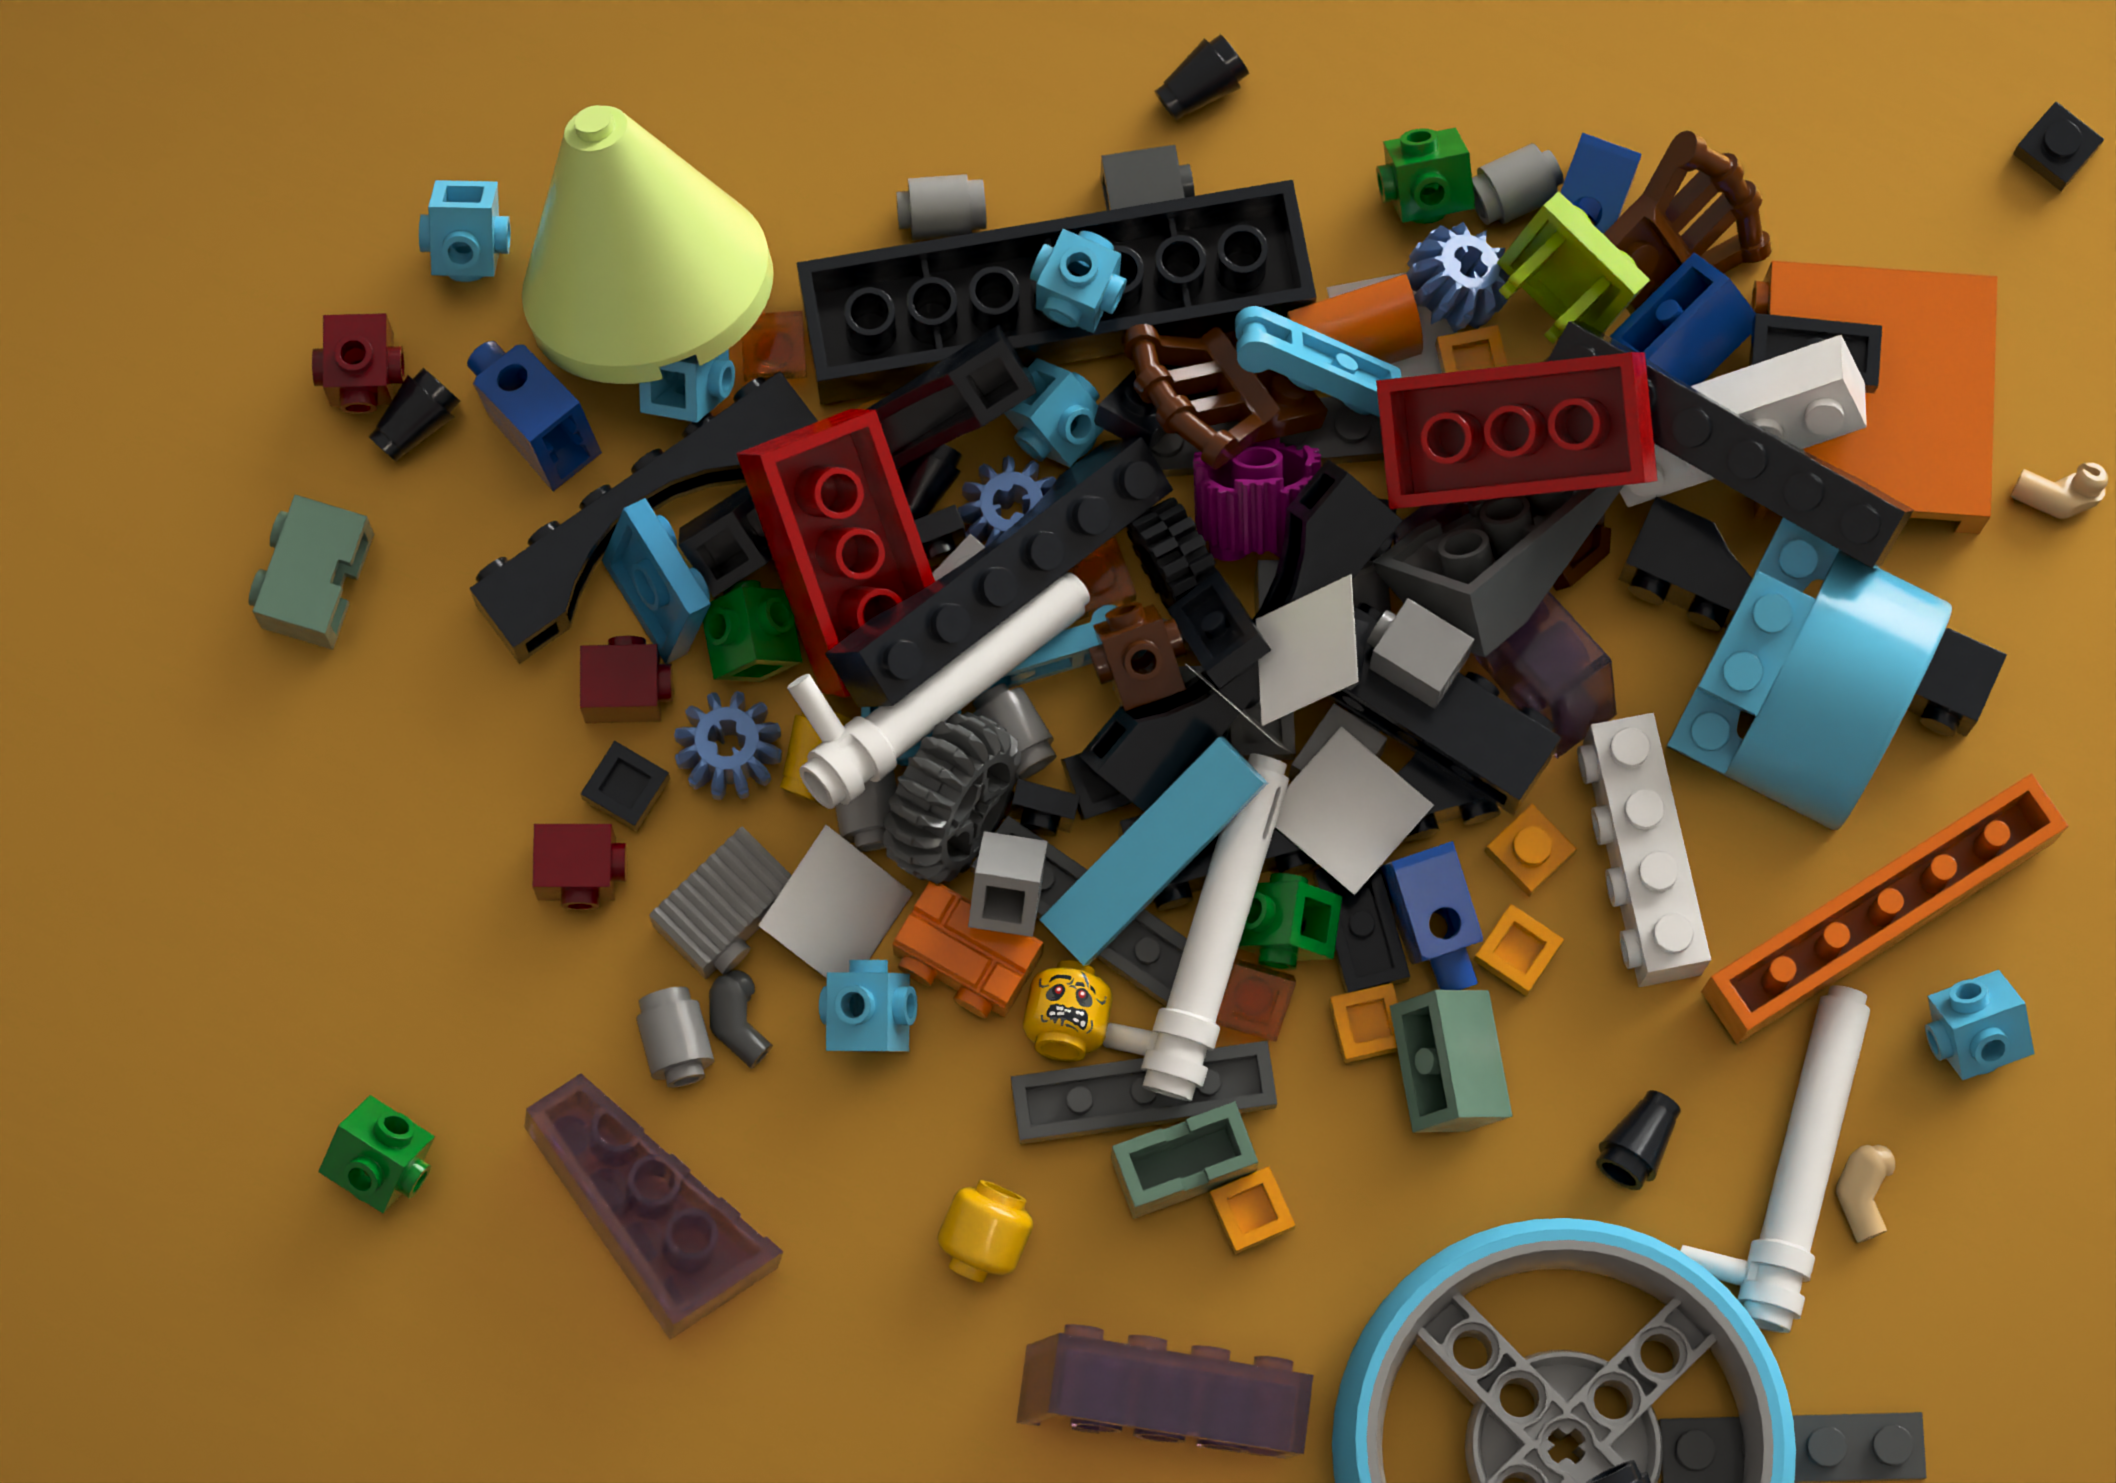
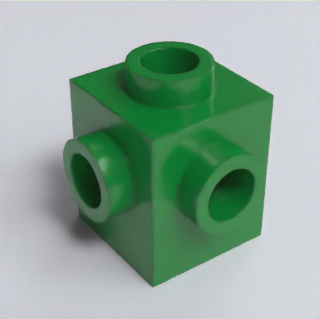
[1376,127,1475,224]
[703,580,802,682]
[1238,873,1342,970]
[318,1095,435,1213]

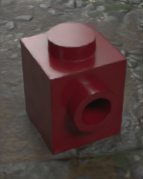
[580,636,673,723]
[532,824,628,910]

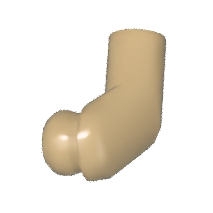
[2010,463,2108,519]
[1836,1145,1895,1243]

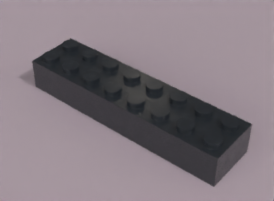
[797,180,1317,404]

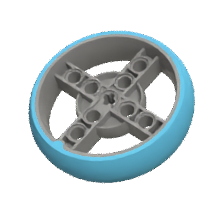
[1332,1218,1796,1483]

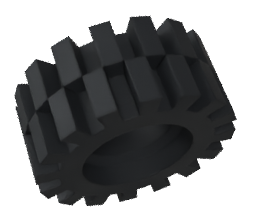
[1126,497,1220,609]

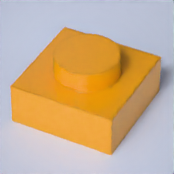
[1435,325,1508,373]
[1485,804,1577,897]
[1473,904,1565,996]
[1329,983,1398,1064]
[1209,1166,1296,1255]

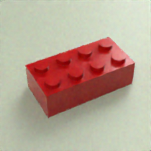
[1376,352,1658,509]
[736,409,935,698]

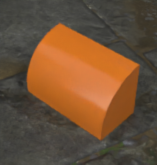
[1287,274,1423,364]

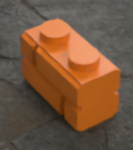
[892,881,1044,1018]

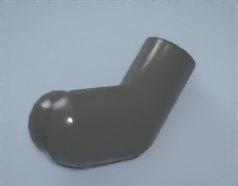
[709,970,773,1069]

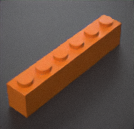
[1701,773,2069,1045]

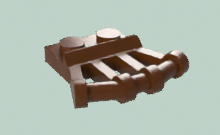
[1603,130,1772,314]
[1122,324,1328,470]

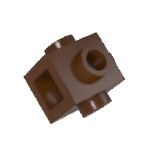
[1088,602,1186,711]

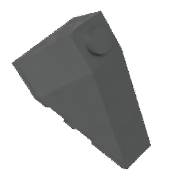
[1374,485,1624,658]

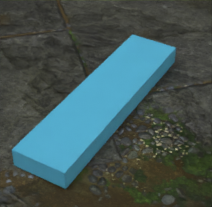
[1039,737,1268,966]

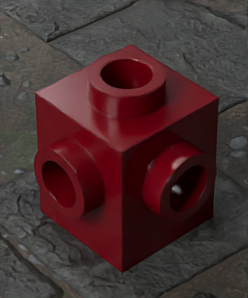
[312,313,405,414]

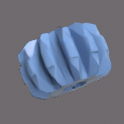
[1406,222,1510,333]
[958,455,1056,547]
[674,691,782,800]

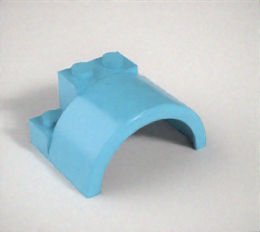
[1666,518,1952,830]

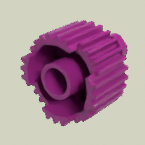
[1193,437,1321,561]

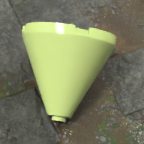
[522,105,774,384]

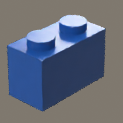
[1609,252,1756,386]

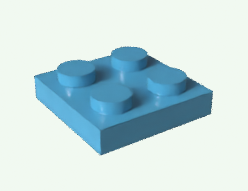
[601,498,711,664]

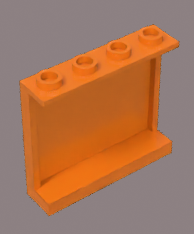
[1744,261,1998,534]

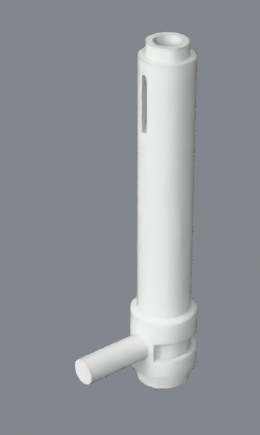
[787,572,1090,809]
[1102,753,1289,1102]
[1681,985,1870,1333]

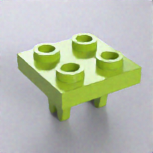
[1497,191,1650,344]

